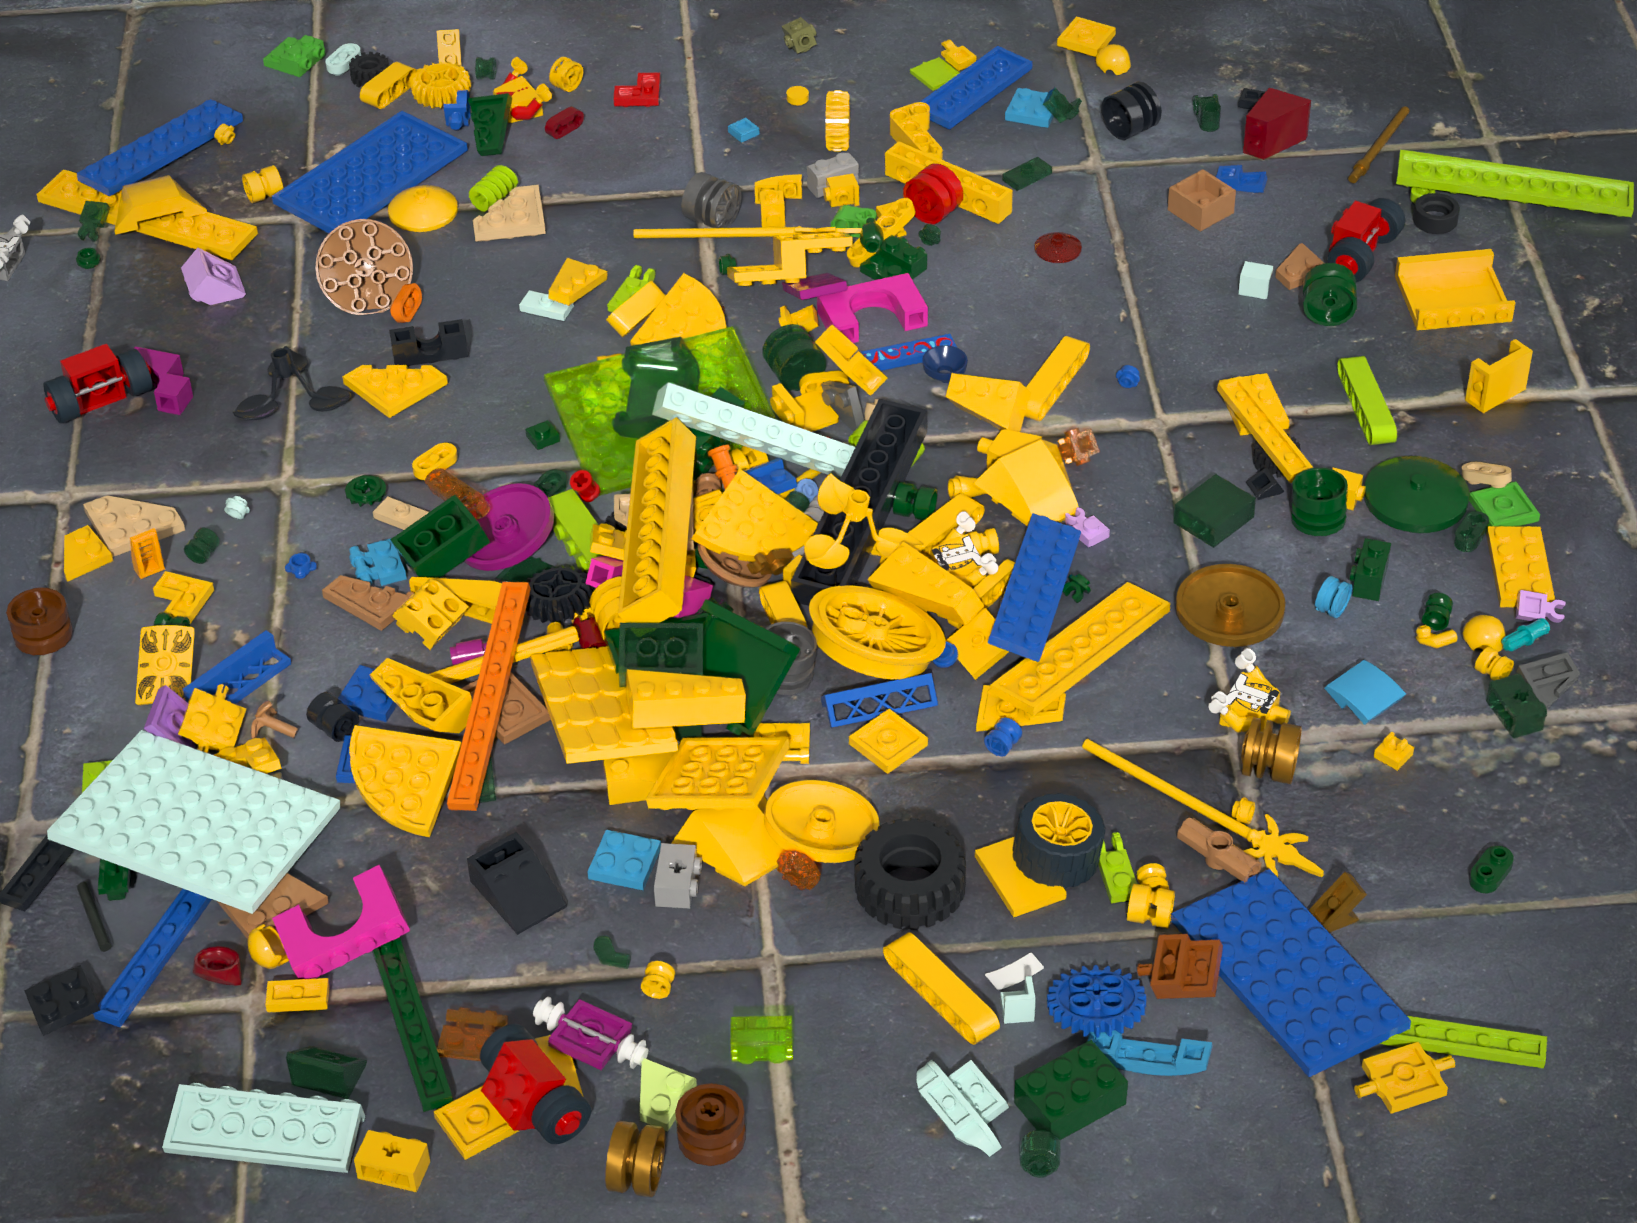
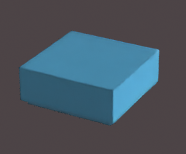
[728,118,760,143]

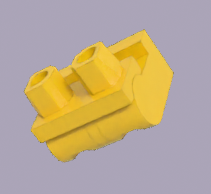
[392,579,469,650]

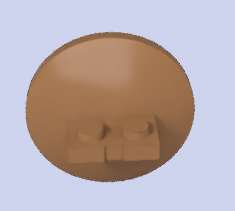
[316,219,413,315]

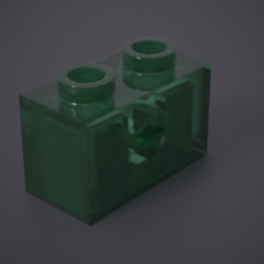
[1486,674,1547,739]

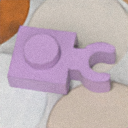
[1065,507,1110,548]
[1515,590,1566,623]

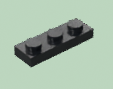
[0,835,73,912]

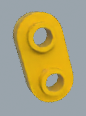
[799,371,850,395]
[412,443,457,480]

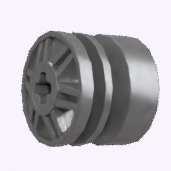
[681,172,741,228]
[766,622,817,695]

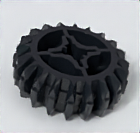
[525,565,594,623]

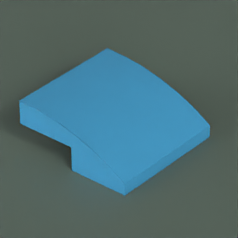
[1325,660,1406,725]

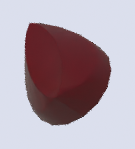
[192,946,242,986]

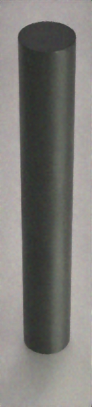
[77,882,112,952]

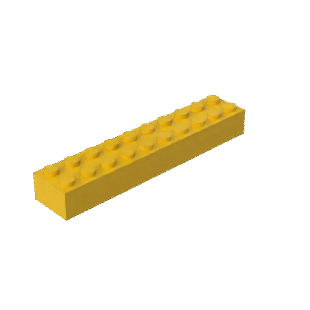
[618,417,696,634]

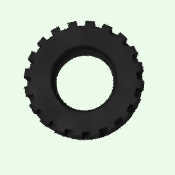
[854,818,966,930]

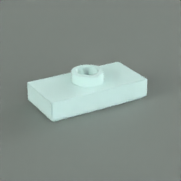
[519,290,574,321]

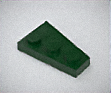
[468,93,512,156]

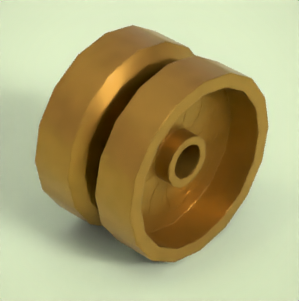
[605,1120,665,1197]

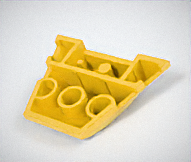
[115,175,207,235]
[972,439,1079,526]
[671,795,791,886]

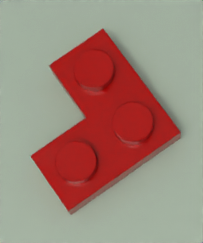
[614,72,660,107]

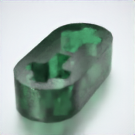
[1454,511,1489,552]

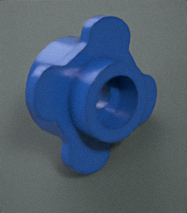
[285,553,317,579]

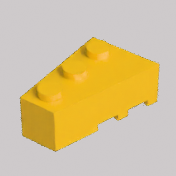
[945,373,1031,432]

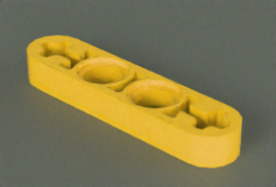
[847,198,916,268]
[948,559,1015,629]

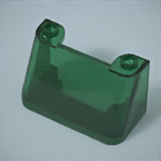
[612,336,700,439]

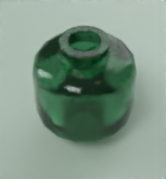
[1019,1130,1061,1178]

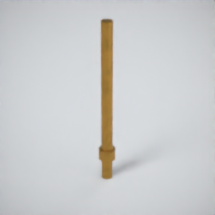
[1348,106,1410,183]

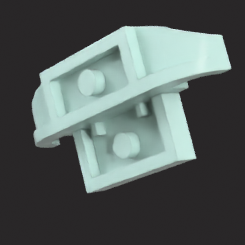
[917,1060,1009,1157]

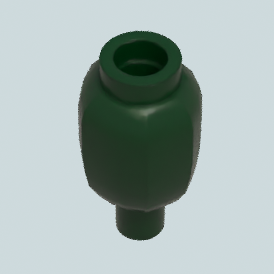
[860,218,884,253]

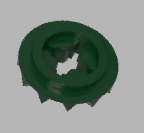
[345,475,386,507]

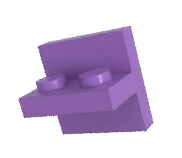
[144,685,196,749]

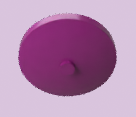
[464,483,554,571]

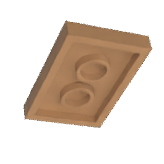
[461,672,551,745]

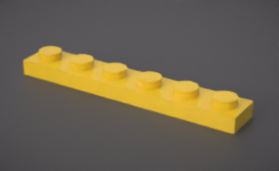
[1217,376,1313,483]

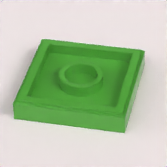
[1469,482,1540,527]

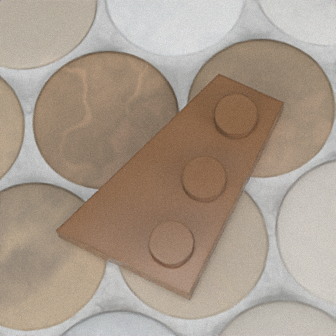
[322,575,414,631]

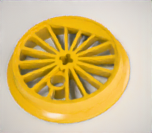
[809,586,946,679]

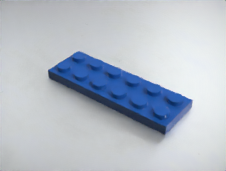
[920,46,1033,130]

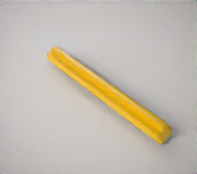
[427,626,579,684]

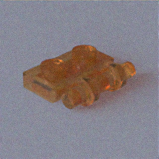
[437,1007,508,1061]

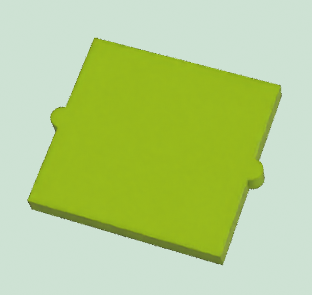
[910,57,959,91]

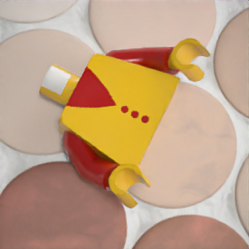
[493,57,552,123]

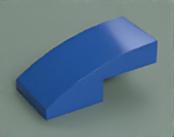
[1216,165,1267,193]

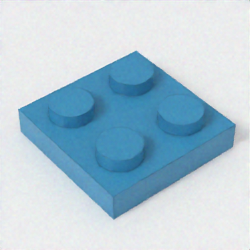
[1005,88,1061,128]
[588,830,661,891]

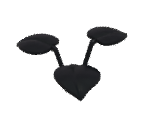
[233,346,352,420]

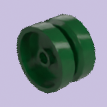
[1303,263,1357,326]

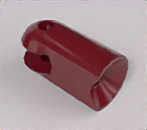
[573,613,606,649]

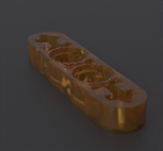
[425,468,490,520]

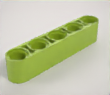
[1337,356,1397,445]

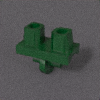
[98,858,130,901]

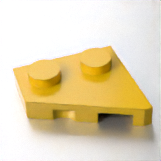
[64,525,113,582]

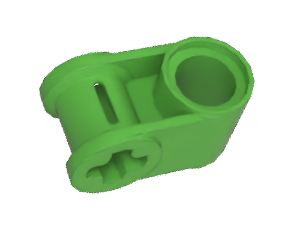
[831,205,877,238]

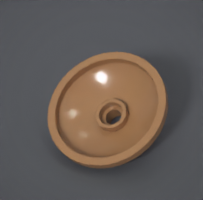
[698,544,772,588]

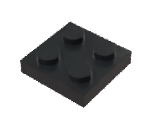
[24,965,100,1036]

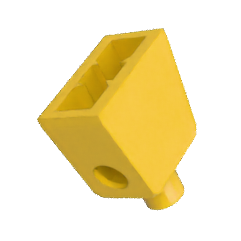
[977,429,1042,468]

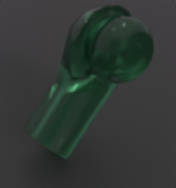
[593,935,631,969]

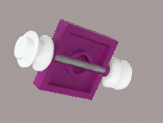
[533,997,648,1071]

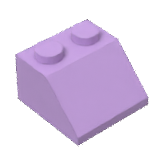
[181,247,246,305]

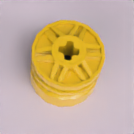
[590,577,629,640]

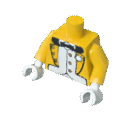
[930,511,998,588]
[1209,648,1291,733]

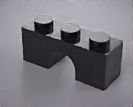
[389,319,468,367]

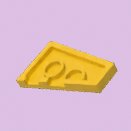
[976,685,1066,732]

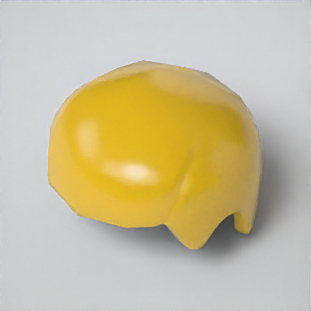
[1096,44,1131,75]
[1463,615,1506,652]
[248,924,289,969]

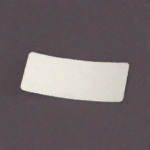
[985,953,1044,990]

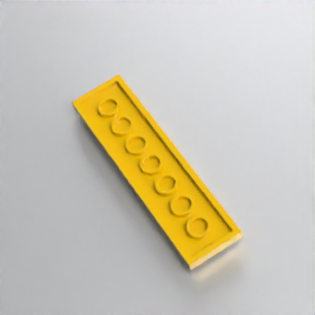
[990,582,1170,716]

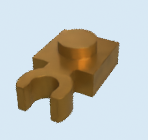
[746,549,794,575]

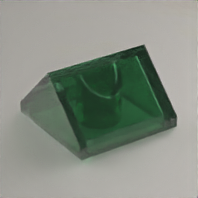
[286,1046,367,1099]

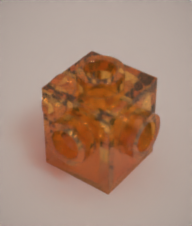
[1057,427,1100,466]

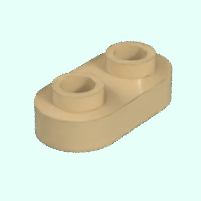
[1462,462,1512,488]

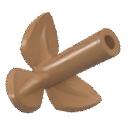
[251,700,299,739]

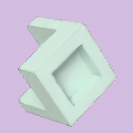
[1238,261,1273,299]
[1000,976,1035,1024]

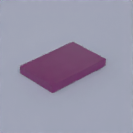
[782,273,847,300]

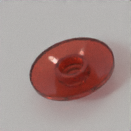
[1034,232,1082,263]

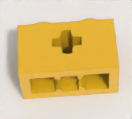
[354,1130,430,1192]

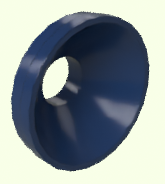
[922,345,968,383]

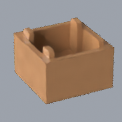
[1168,169,1236,232]

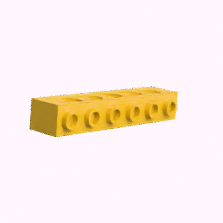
[885,141,1013,224]

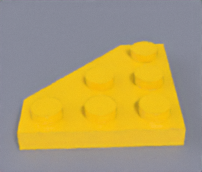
[342,365,448,418]

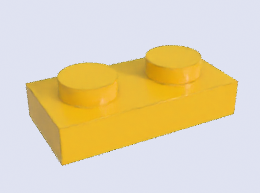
[265,978,329,1012]

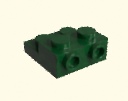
[860,235,927,280]

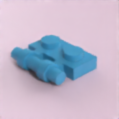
[349,538,407,586]

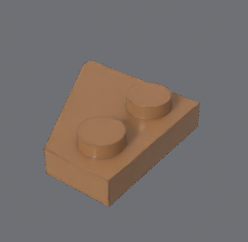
[1275,243,1324,290]

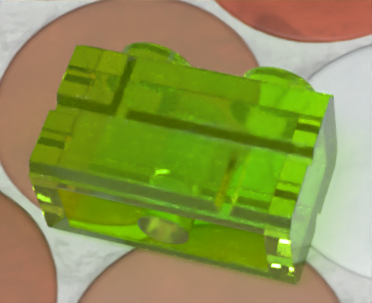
[731,1016,793,1064]

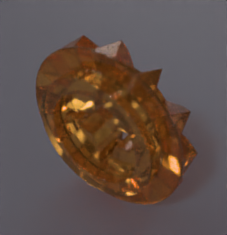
[777,850,820,891]

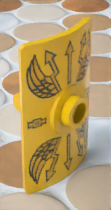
[135,625,194,705]

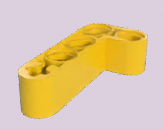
[890,102,943,160]

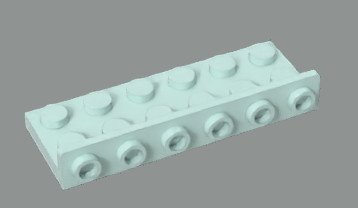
[162,1083,365,1173]

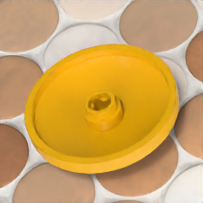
[764,780,879,863]

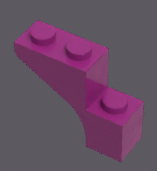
[134,346,193,415]

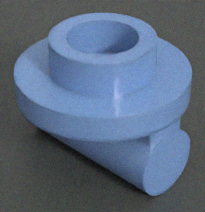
[790,479,819,505]

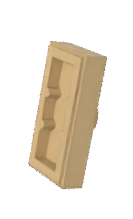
[373,496,429,530]

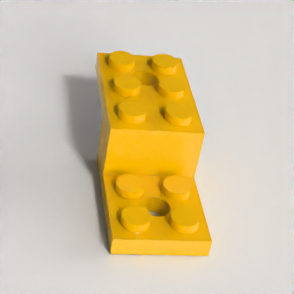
[727,232,852,286]

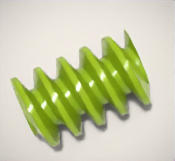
[469,165,518,212]

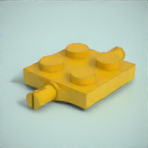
[178,684,246,753]
[1354,1042,1455,1114]

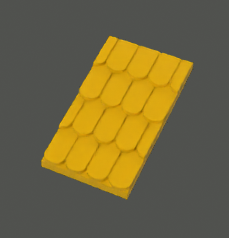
[530,646,678,764]

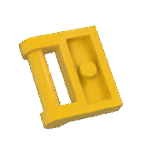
[754,723,810,764]

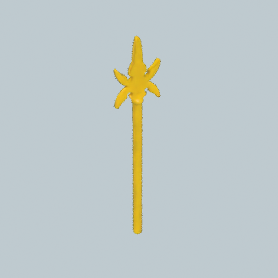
[634,226,862,239]
[1082,739,1324,877]

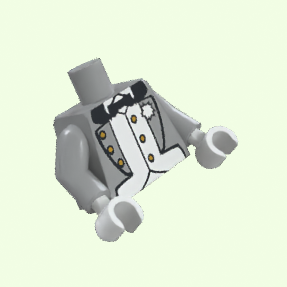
[0,215,30,281]

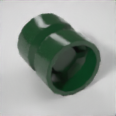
[893,482,938,520]

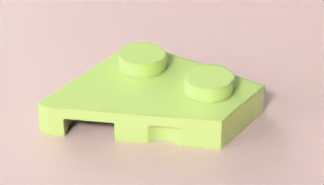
[640,1058,697,1132]

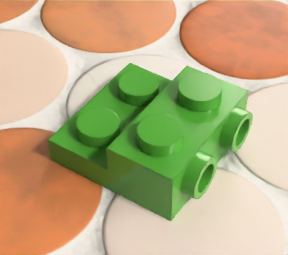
[263,35,325,77]

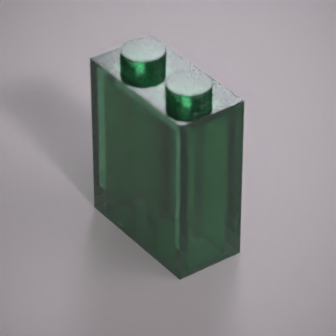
[1174,474,1256,548]

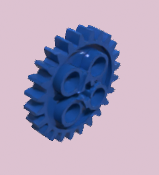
[1047,965,1146,1038]

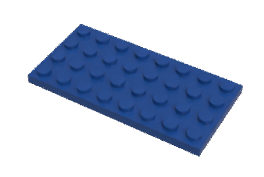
[272,111,468,233]
[1171,869,1411,1077]

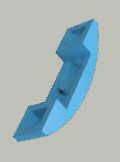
[1087,1030,1212,1076]

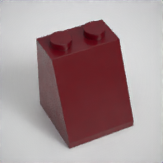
[1243,87,1311,160]

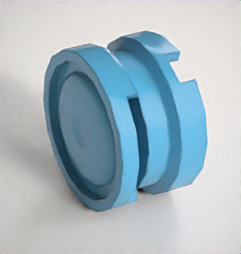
[1315,576,1352,619]

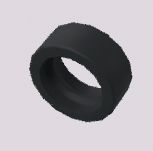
[1413,193,1460,234]

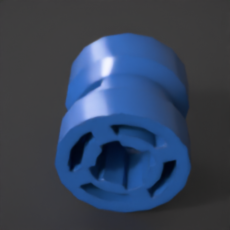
[984,718,1022,757]

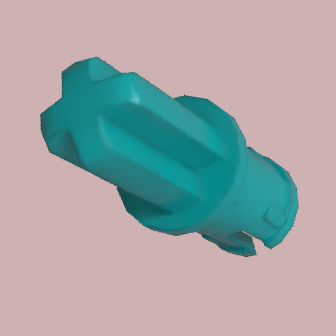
[1501,618,1550,652]

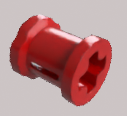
[570,470,600,502]

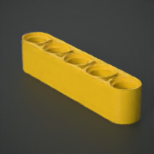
[1024,336,1090,421]
[880,493,985,565]
[883,932,1000,1045]

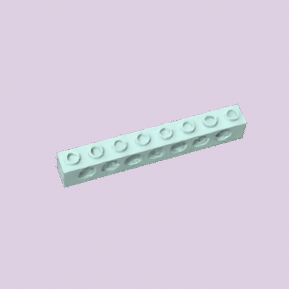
[652,383,855,479]

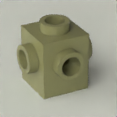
[781,17,817,54]

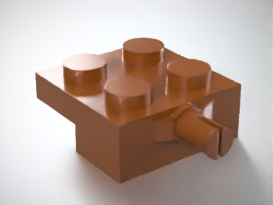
[1137,934,1223,999]

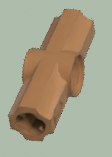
[1177,817,1262,882]

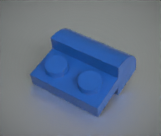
[735,458,797,495]

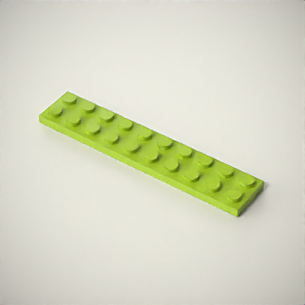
[1396,150,1634,217]

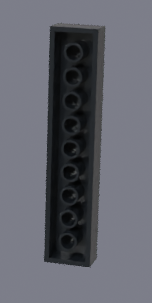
[791,399,927,606]

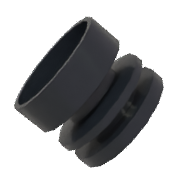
[1101,81,1162,140]

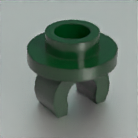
[1062,573,1091,603]

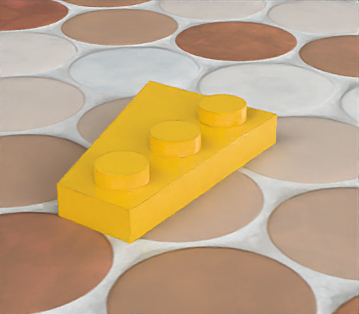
[548,258,607,306]

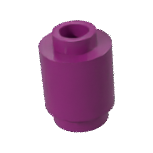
[450,638,487,666]

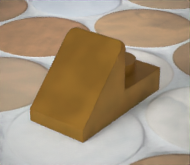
[1308,872,1367,933]

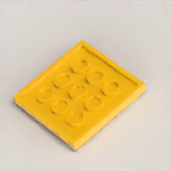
[646,737,790,810]

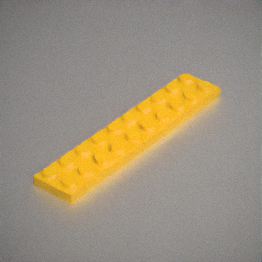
[36,169,258,260]

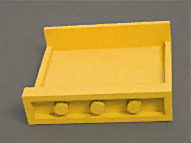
[1395,249,1515,330]

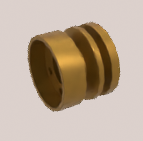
[1241,717,1302,784]

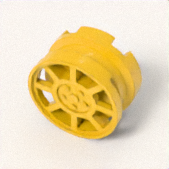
[549,57,583,92]

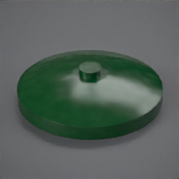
[1364,456,1470,533]

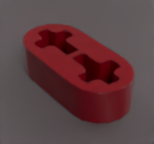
[545,106,584,139]

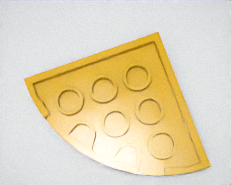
[630,273,728,370]
[691,469,818,562]
[349,725,462,838]

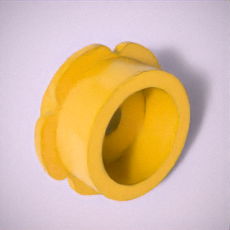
[214,124,235,145]
[1232,797,1255,824]

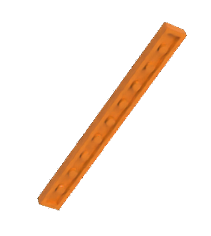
[447,582,531,811]

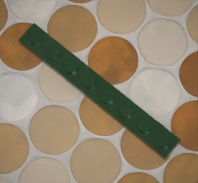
[372,937,453,1112]

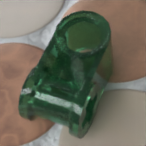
[1192,94,1221,132]

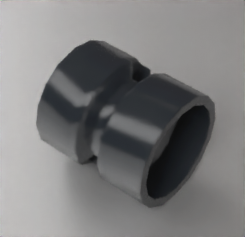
[306,692,359,742]

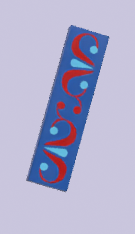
[860,334,957,371]

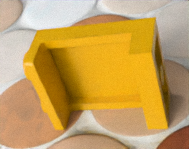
[815,325,887,396]
[1465,339,1533,413]

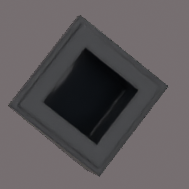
[1246,467,1284,500]

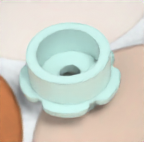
[224,496,250,519]

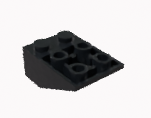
[467,832,567,935]

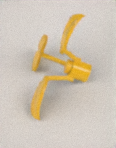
[804,473,924,569]

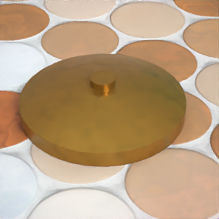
[1176,564,1285,647]

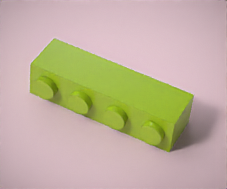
[548,489,604,575]

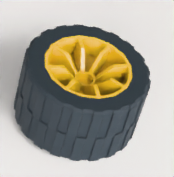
[1012,793,1106,888]

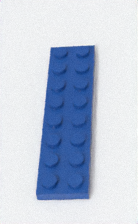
[77,99,243,197]
[987,513,1081,662]

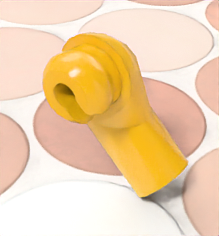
[1416,625,1458,648]

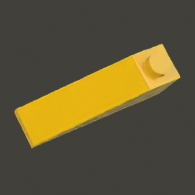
[409,577,502,624]

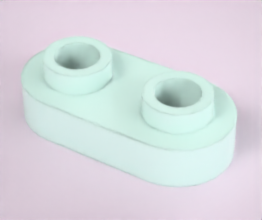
[325,43,361,75]

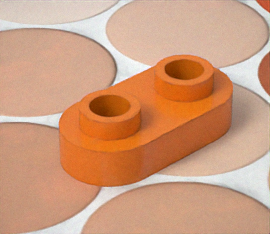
[390,283,422,323]

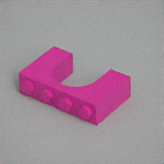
[817,273,928,343]
[585,555,713,618]
[272,865,410,980]

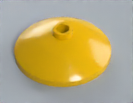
[388,185,458,232]

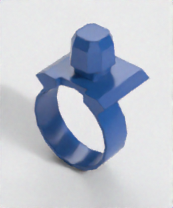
[444,90,471,130]

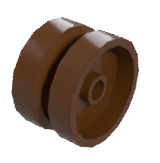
[6,588,73,655]
[675,1083,746,1166]

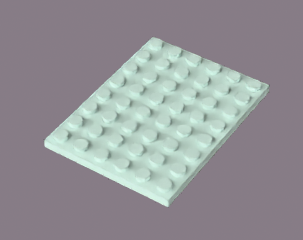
[47,730,340,914]

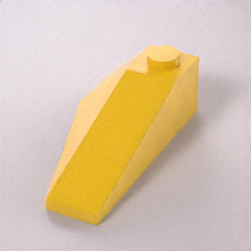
[370,658,472,733]

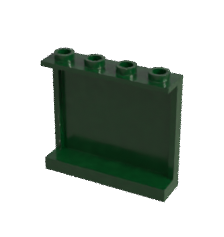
[676,599,801,736]

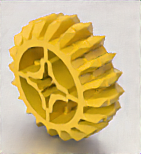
[411,61,471,109]
[825,90,850,152]

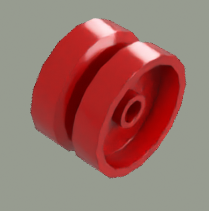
[903,163,963,224]

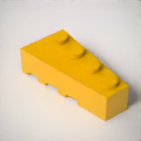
[867,541,984,625]

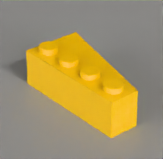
[626,669,746,729]

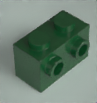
[1350,538,1391,602]

